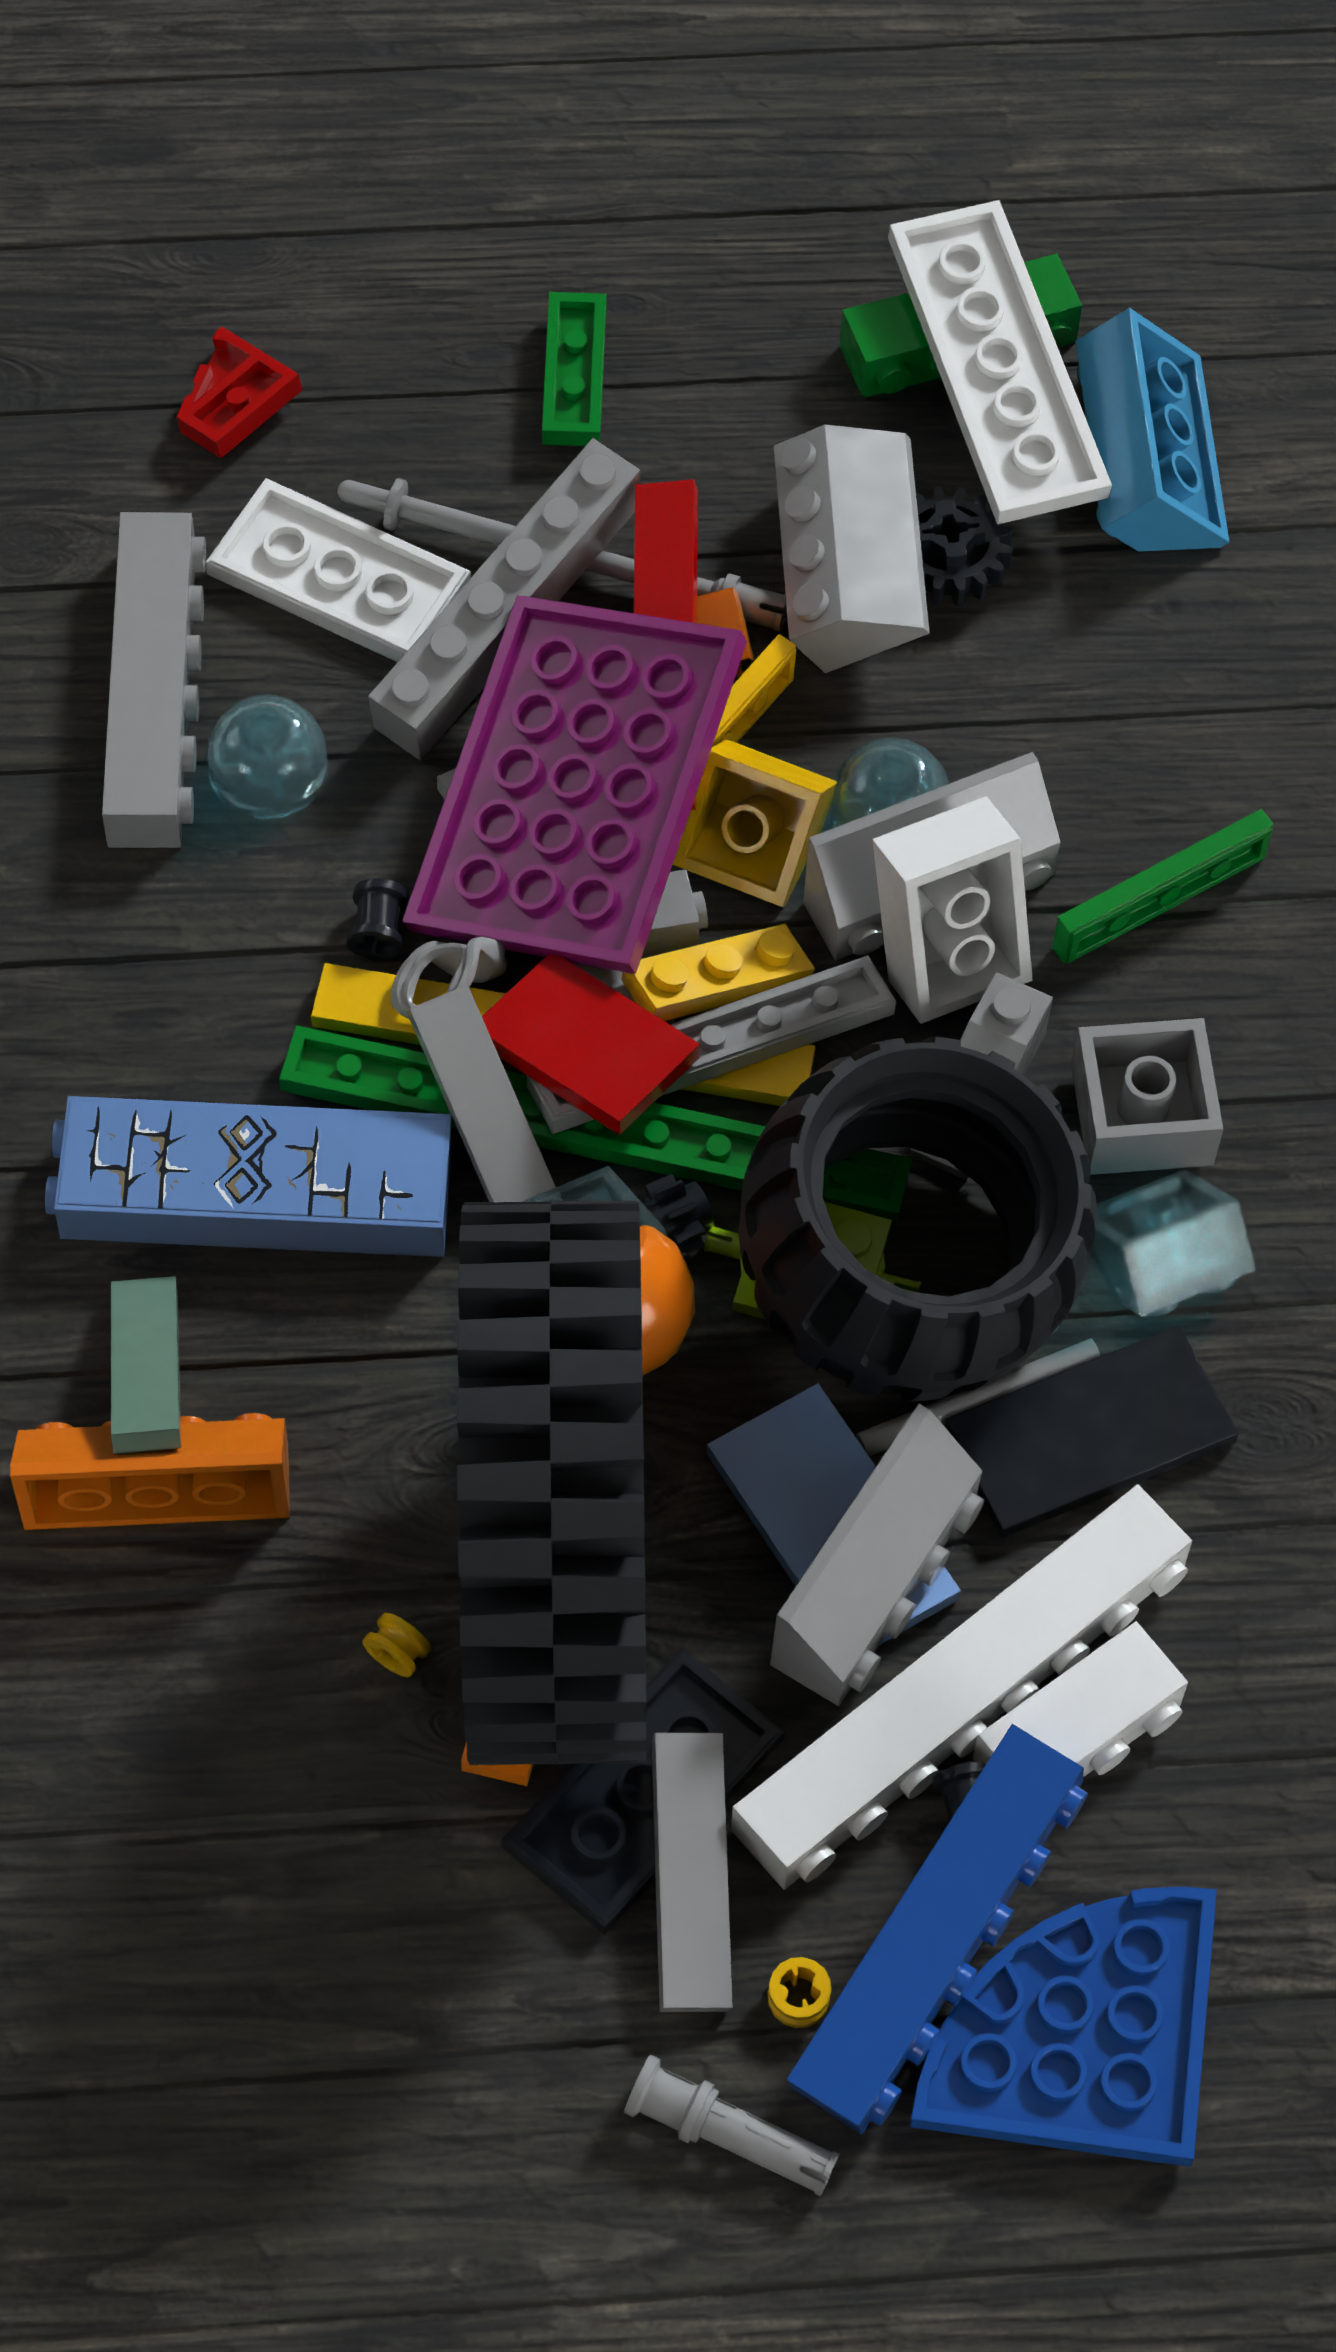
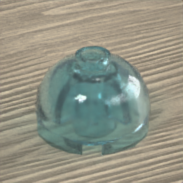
[207,694,328,819]
[829,737,950,828]

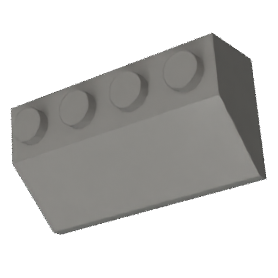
[774,425,930,673]
[803,752,1061,961]
[770,1404,984,1706]

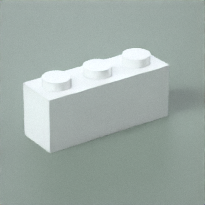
[973,1621,1188,1777]

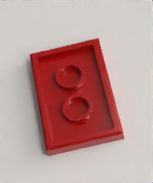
[482,954,700,1135]

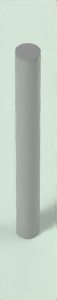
[856,1338,1101,1456]

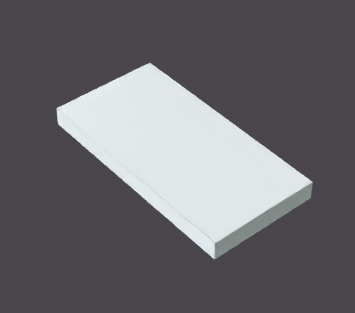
[206,478,471,662]

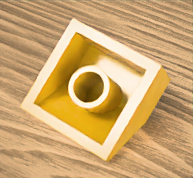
[673,739,838,907]

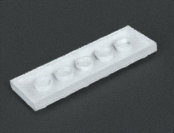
[888,200,1112,524]

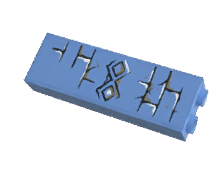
[45,1096,453,1257]

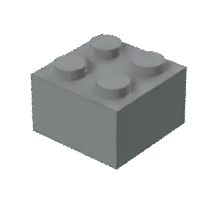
[1071,1018,1223,1175]

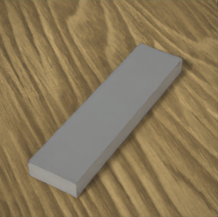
[406,984,562,1202]
[651,1733,733,2012]

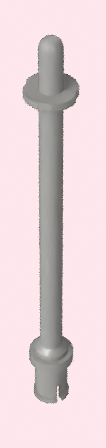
[337,478,787,632]

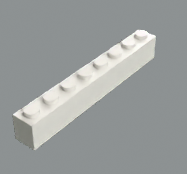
[731,1484,1192,1890]

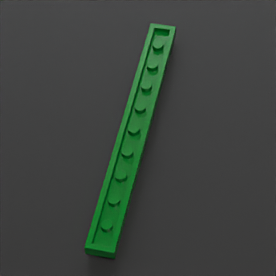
[279,1025,912,1225]

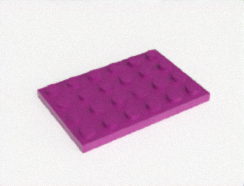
[402,595,747,974]

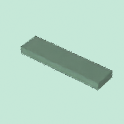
[111,1276,181,1454]

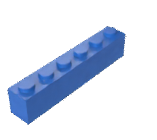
[787,1724,1088,2135]

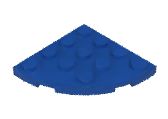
[909,1886,1217,2167]

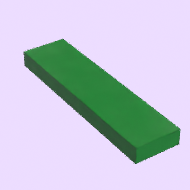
[1052,809,1274,964]

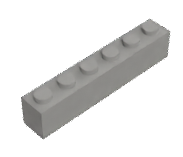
[368,438,641,761]
[102,512,206,848]

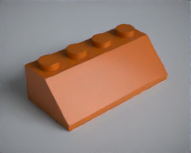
[10,1413,290,1530]

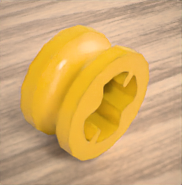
[362,1613,431,1678]
[768,1957,831,2028]

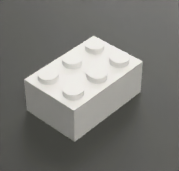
[872,796,1033,1024]

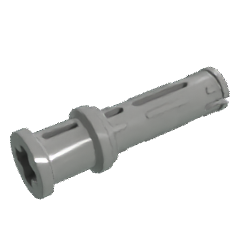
[624,2055,840,2196]

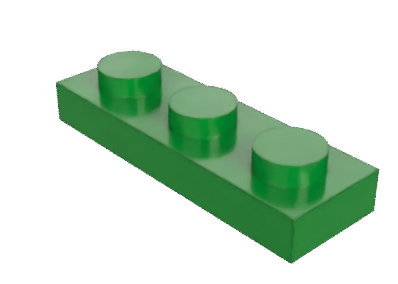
[542,292,606,446]

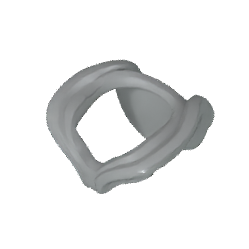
[391,937,508,1019]

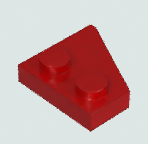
[176,326,303,459]

